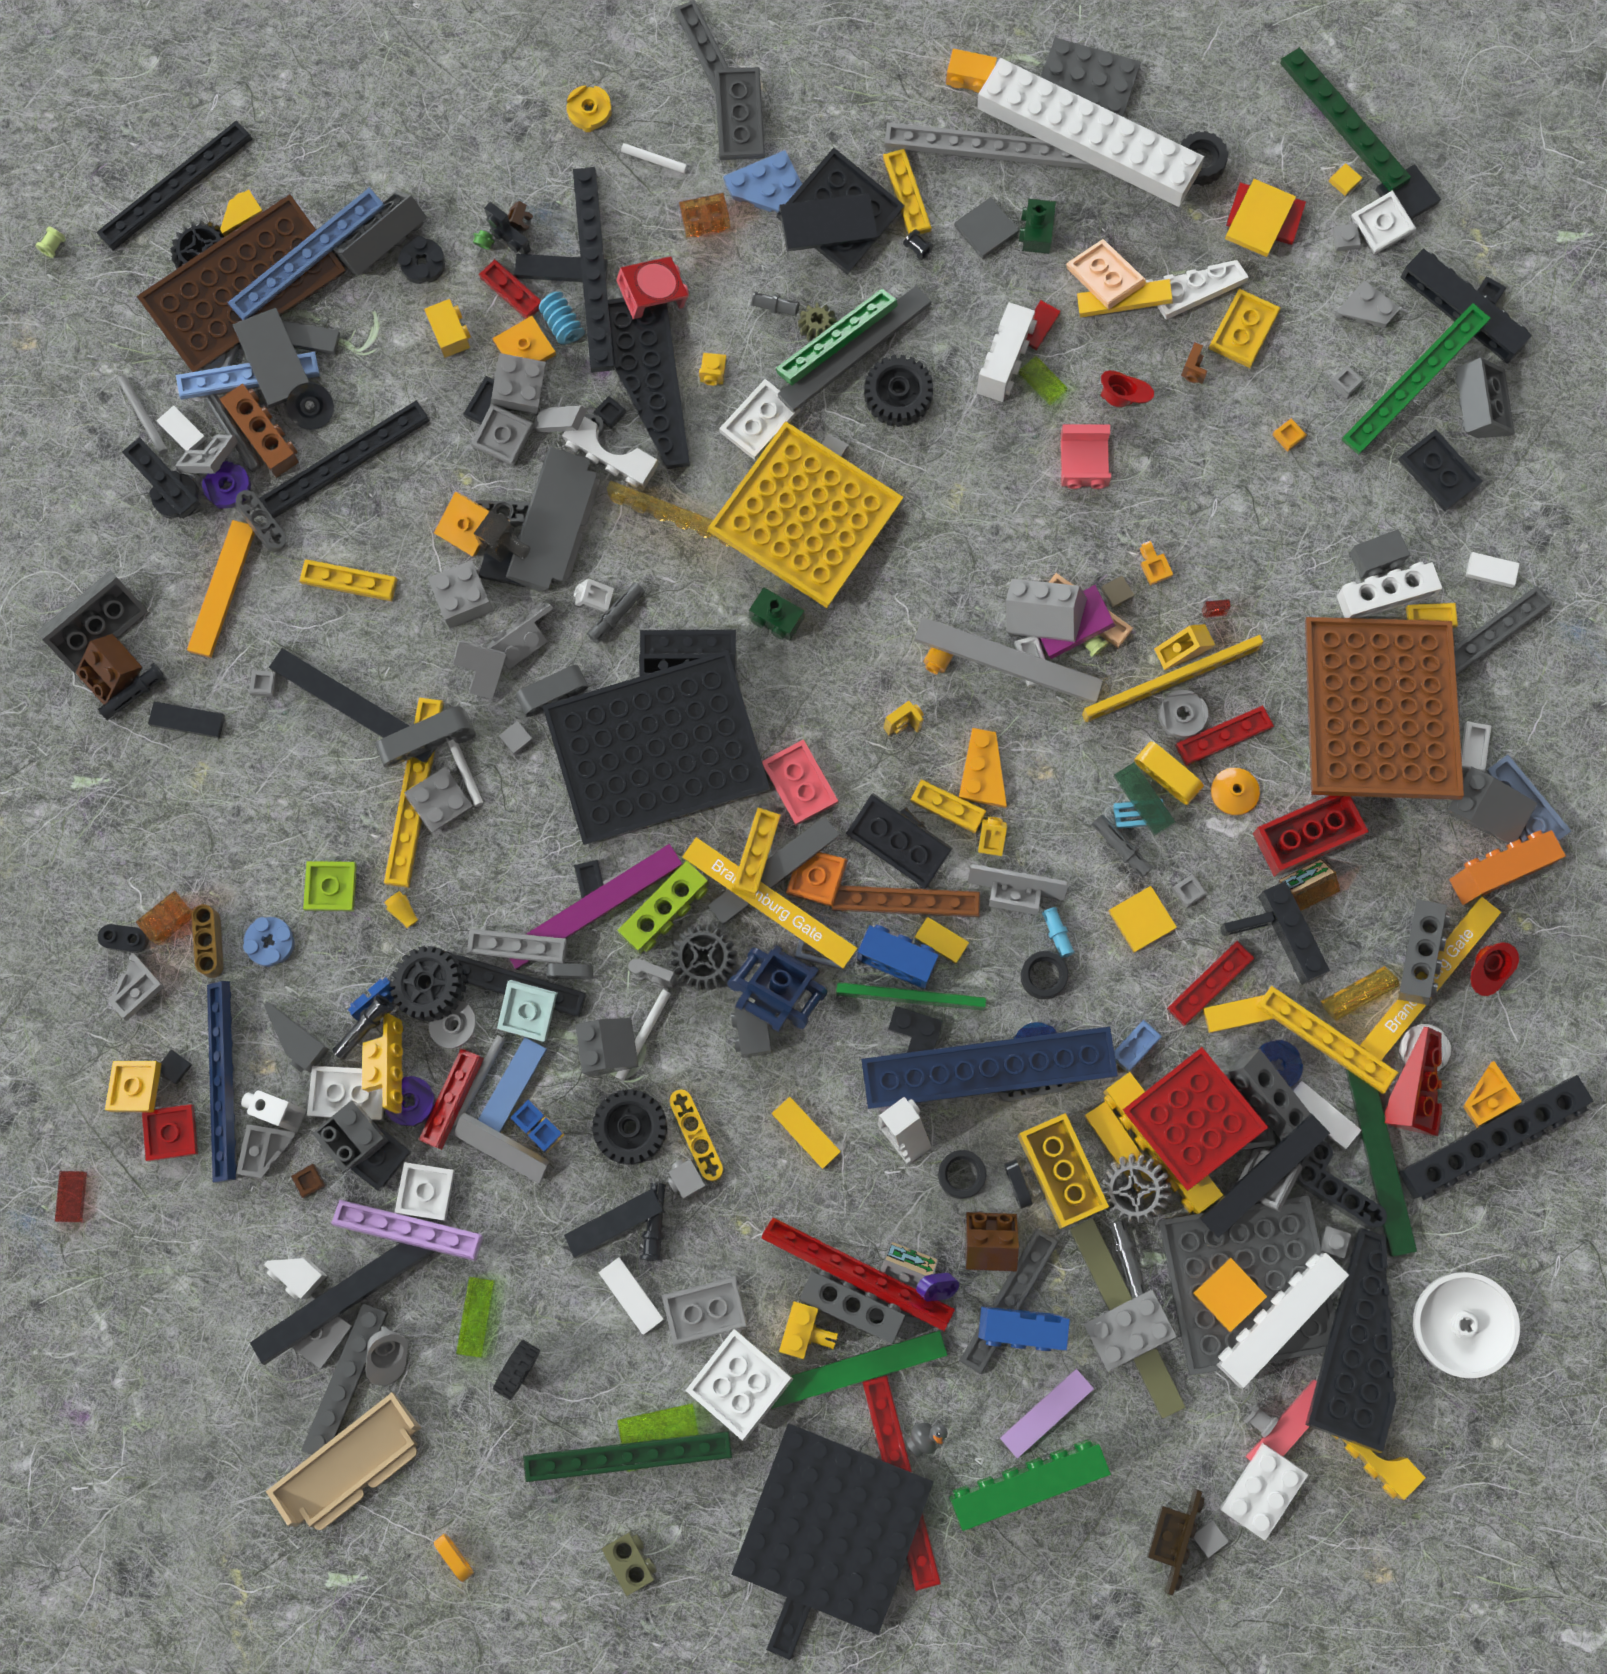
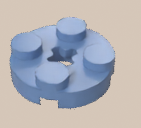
[243,917,295,967]

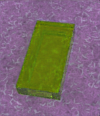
[1019,356,1068,405]

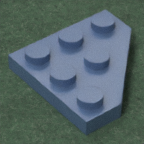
[723,150,802,212]

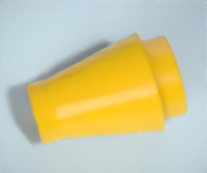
[384,891,418,928]

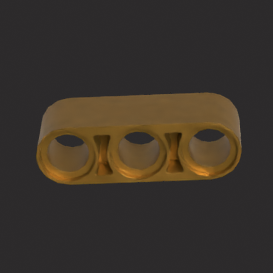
[192,904,224,978]

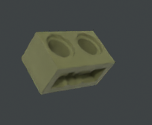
[601,1531,657,1597]

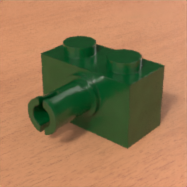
[1019,198,1056,254]
[749,587,805,641]

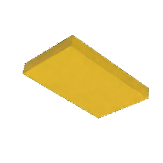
[1225,179,1296,257]
[1208,288,1281,368]

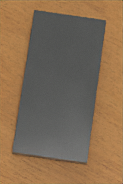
[714,67,765,160]
[233,308,309,408]

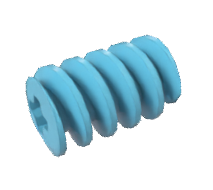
[539,292,585,345]

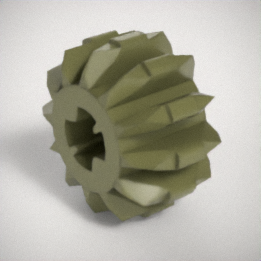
[798,302,837,342]

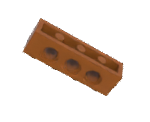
[220,384,299,478]

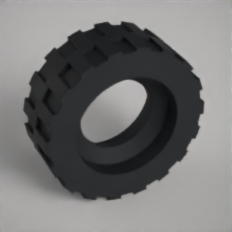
[1181,131,1228,186]
[493,1339,540,1400]

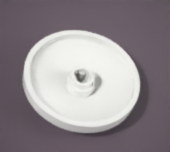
[1413,1272,1520,1378]

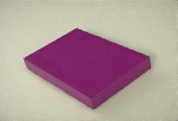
[1041,585,1116,659]

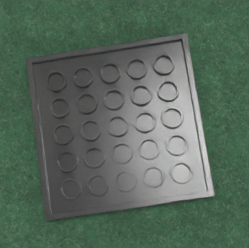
[1158,1195,1335,1375]

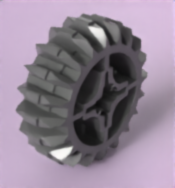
[670,925,737,991]

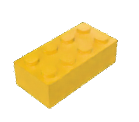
[1018,1113,1109,1229]

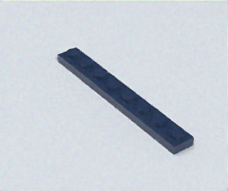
[207,981,237,1183]

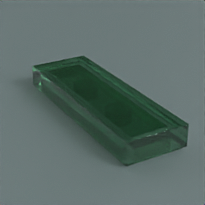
[1113,762,1176,836]

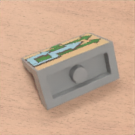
[880,1241,938,1289]

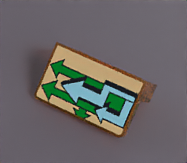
[1279,859,1340,911]

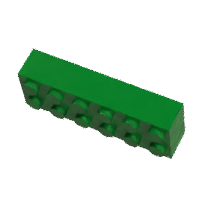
[949,1439,1111,1531]

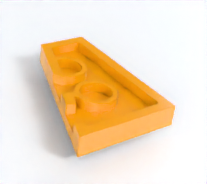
[959,728,1007,808]

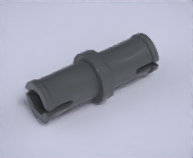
[751,291,800,317]

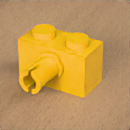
[779,1301,838,1359]

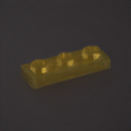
[1321,966,1400,1021]

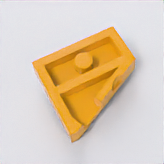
[1463,1061,1522,1128]

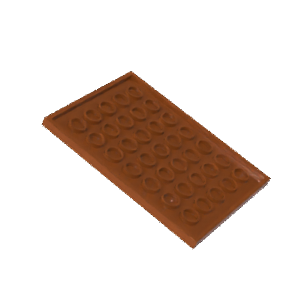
[1305,617,1464,800]

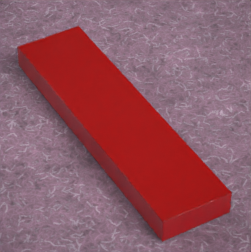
[1175,705,1274,766]
[1167,941,1255,1026]
[419,1049,484,1150]

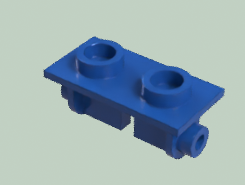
[348,977,395,1021]

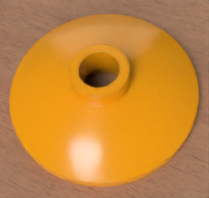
[1211,768,1260,815]

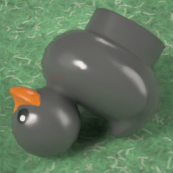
[906,1422,948,1457]

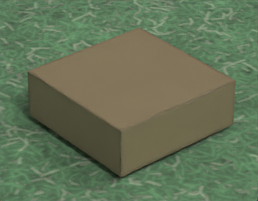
[1101,576,1134,608]

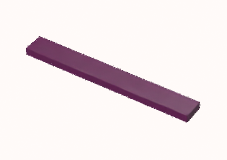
[509,843,682,970]

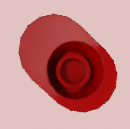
[1101,370,1154,408]
[1470,942,1519,996]

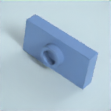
[1114,1020,1162,1073]

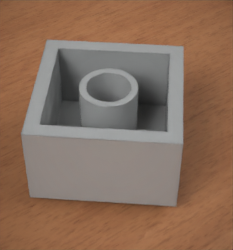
[491,353,546,414]
[428,560,493,629]

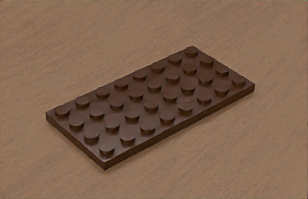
[136,194,346,372]

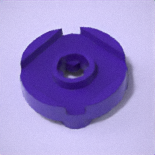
[202,461,251,509]
[385,1076,436,1127]

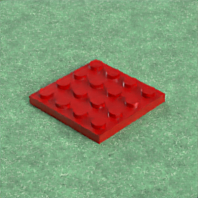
[1123,1047,1268,1191]

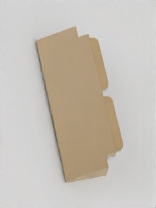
[266,1392,422,1530]

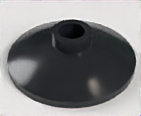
[286,382,334,430]

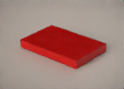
[1226,182,1306,245]

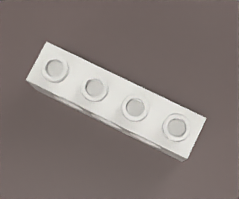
[1337,562,1442,618]

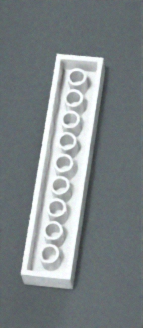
[978,58,1204,207]

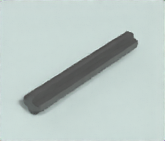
[206,394,261,472]

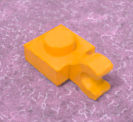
[1140,541,1173,586]

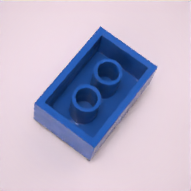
[857,924,938,990]

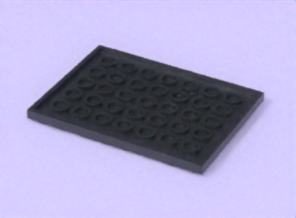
[542,650,770,845]

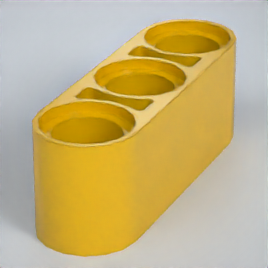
[1134,741,1204,805]

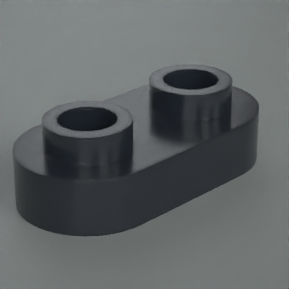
[98,924,149,953]

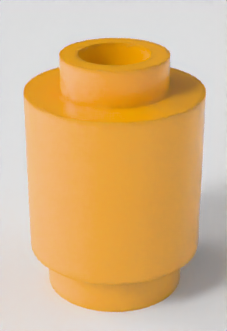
[923,647,954,674]

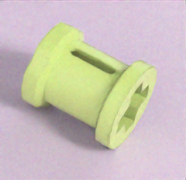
[35,227,66,258]
[1082,635,1108,657]

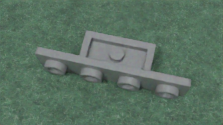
[480,602,553,669]
[968,864,1068,915]

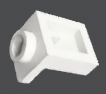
[574,579,614,612]

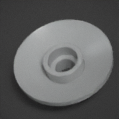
[429,1000,476,1049]

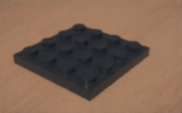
[776,147,905,275]

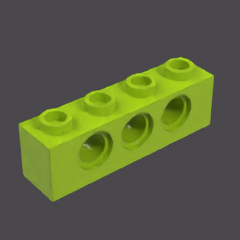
[617,860,709,954]

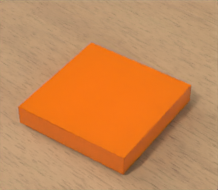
[786,852,848,907]

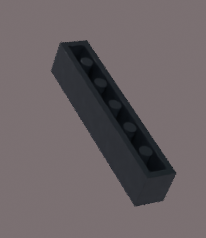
[1400,248,1532,364]

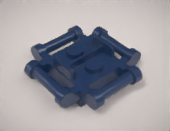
[727,945,827,1032]

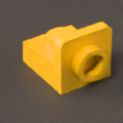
[699,353,727,386]
[978,817,1007,856]

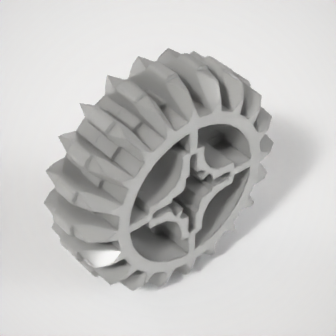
[1102,1154,1171,1223]

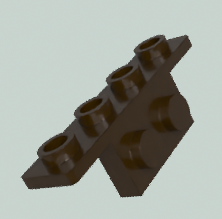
[1147,1488,1205,1596]

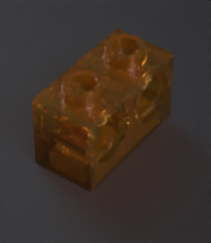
[679,193,730,238]
[136,890,194,945]

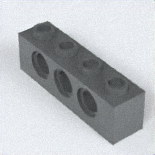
[1398,899,1451,1005]
[1228,1049,1311,1141]
[799,1269,906,1344]

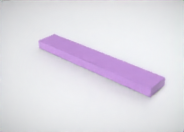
[331,1200,483,1261]

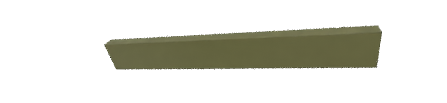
[1069,1218,1186,1419]

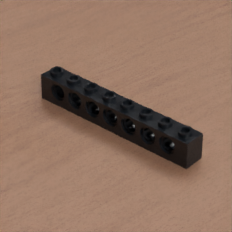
[1398,1075,1594,1200]

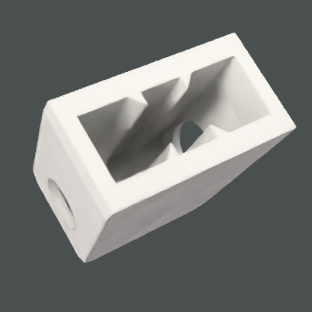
[241,1090,307,1133]

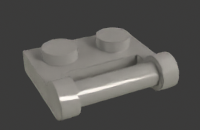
[628,958,677,990]

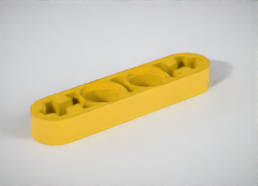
[669,1089,723,1182]

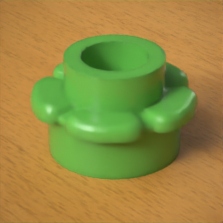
[473,230,495,250]

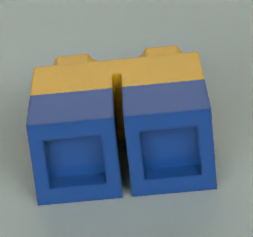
[510,1100,564,1153]

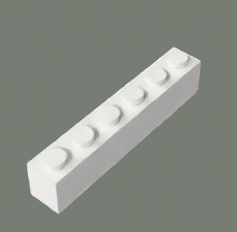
[1217,1253,1349,1388]

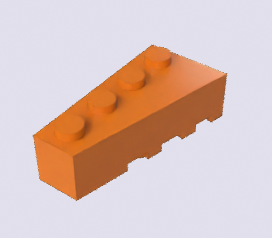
[1449,830,1566,905]

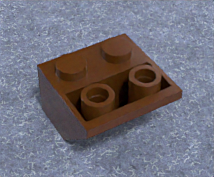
[76,634,142,705]
[965,1212,1019,1272]

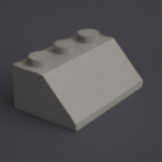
[1006,579,1087,642]

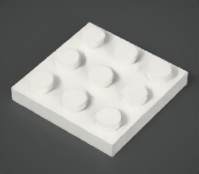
[685,1329,793,1441]

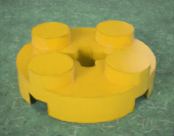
[566,85,612,132]

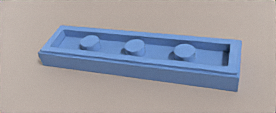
[478,1037,547,1133]

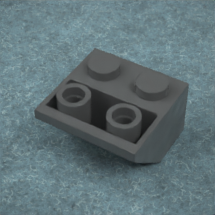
[312,1100,389,1172]

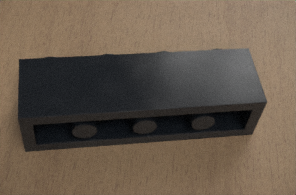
[1258,881,1330,985]

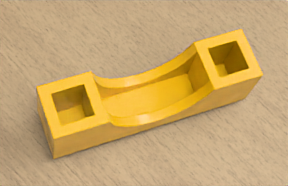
[1332,1435,1426,1500]

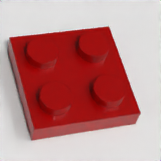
[142,1104,198,1162]

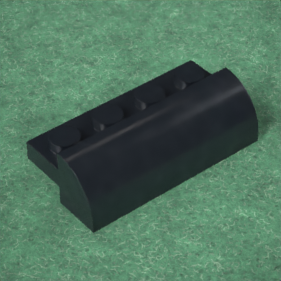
[639,630,737,677]

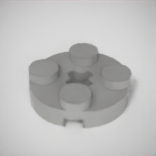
[1159,690,1208,739]

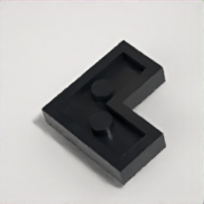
[484,202,531,254]
[888,1006,943,1053]

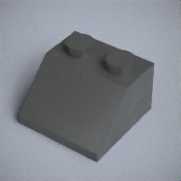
[575,1018,639,1077]

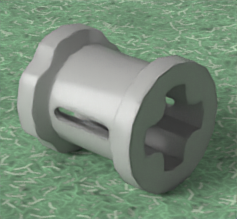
[1243,1403,1278,1438]

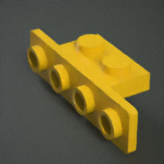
[362,1013,403,1114]

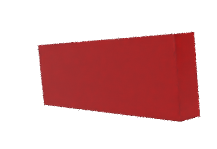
[479,259,541,319]

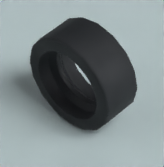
[1021,951,1069,999]
[938,1150,987,1199]

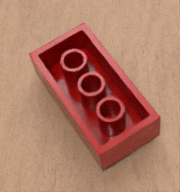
[1252,796,1369,877]

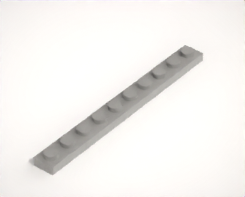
[884,123,1104,171]

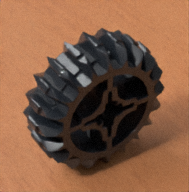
[170,220,224,269]

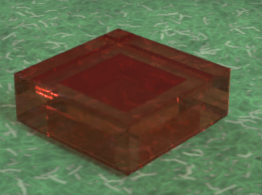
[1202,599,1231,618]

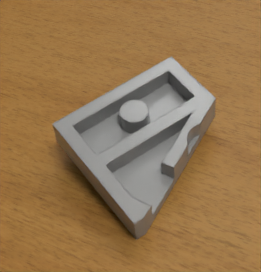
[109,953,164,1021]

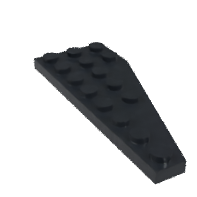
[608,297,690,469]
[1305,1228,1396,1453]

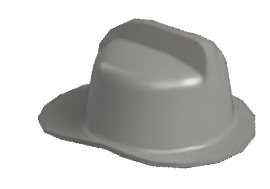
[365,1326,408,1385]

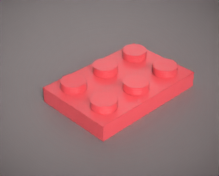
[762,739,838,826]

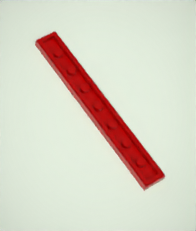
[761,1217,955,1331]
[862,1375,941,1591]

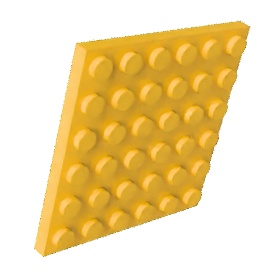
[708,421,903,608]

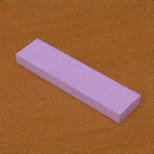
[1000,1369,1094,1459]

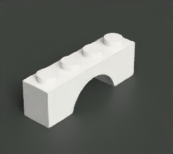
[562,416,659,489]

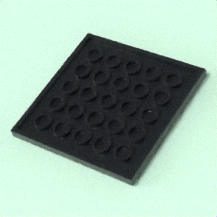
[731,1423,934,1635]

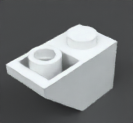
[264,1258,327,1300]

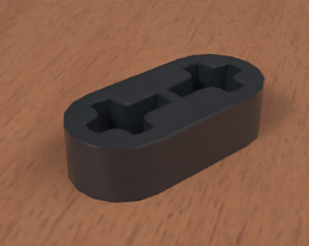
[1004,1159,1033,1209]

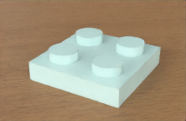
[497,980,557,1042]

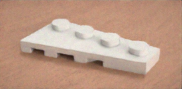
[1146,260,1249,320]

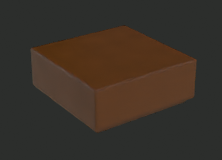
[291,1164,326,1198]

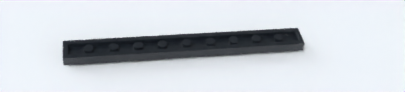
[573,167,615,373]

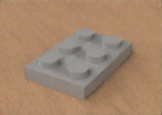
[1084,1289,1177,1371]

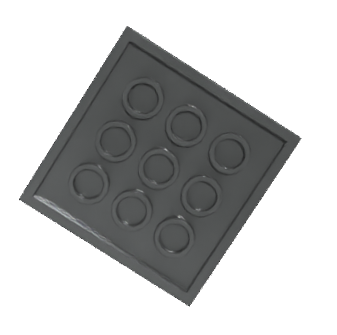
[1041,37,1141,117]

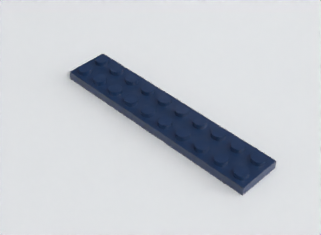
[861,1026,1118,1109]

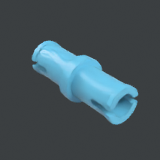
[1042,907,1075,958]

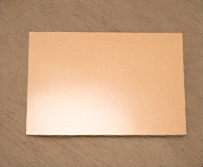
[1066,239,1146,309]

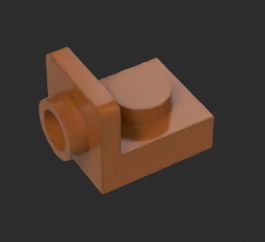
[1181,342,1208,384]

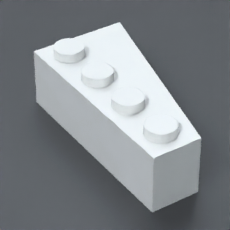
[977,302,1037,402]
[878,1097,932,1165]

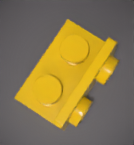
[883,701,924,736]

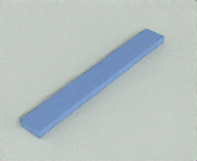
[228,187,385,321]

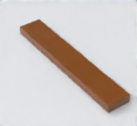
[832,886,980,918]

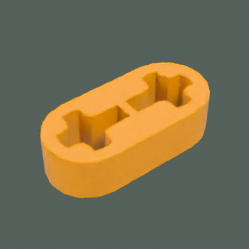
[434,1533,474,1582]

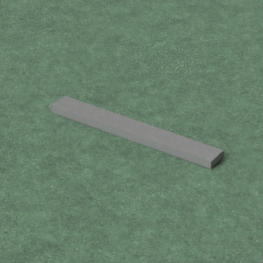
[914,617,1103,704]

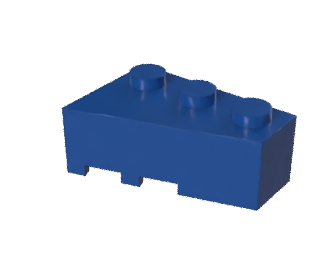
[978,1306,1070,1351]

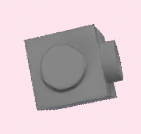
[668,1158,707,1200]

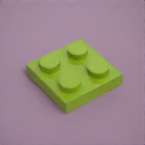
[303,861,357,912]

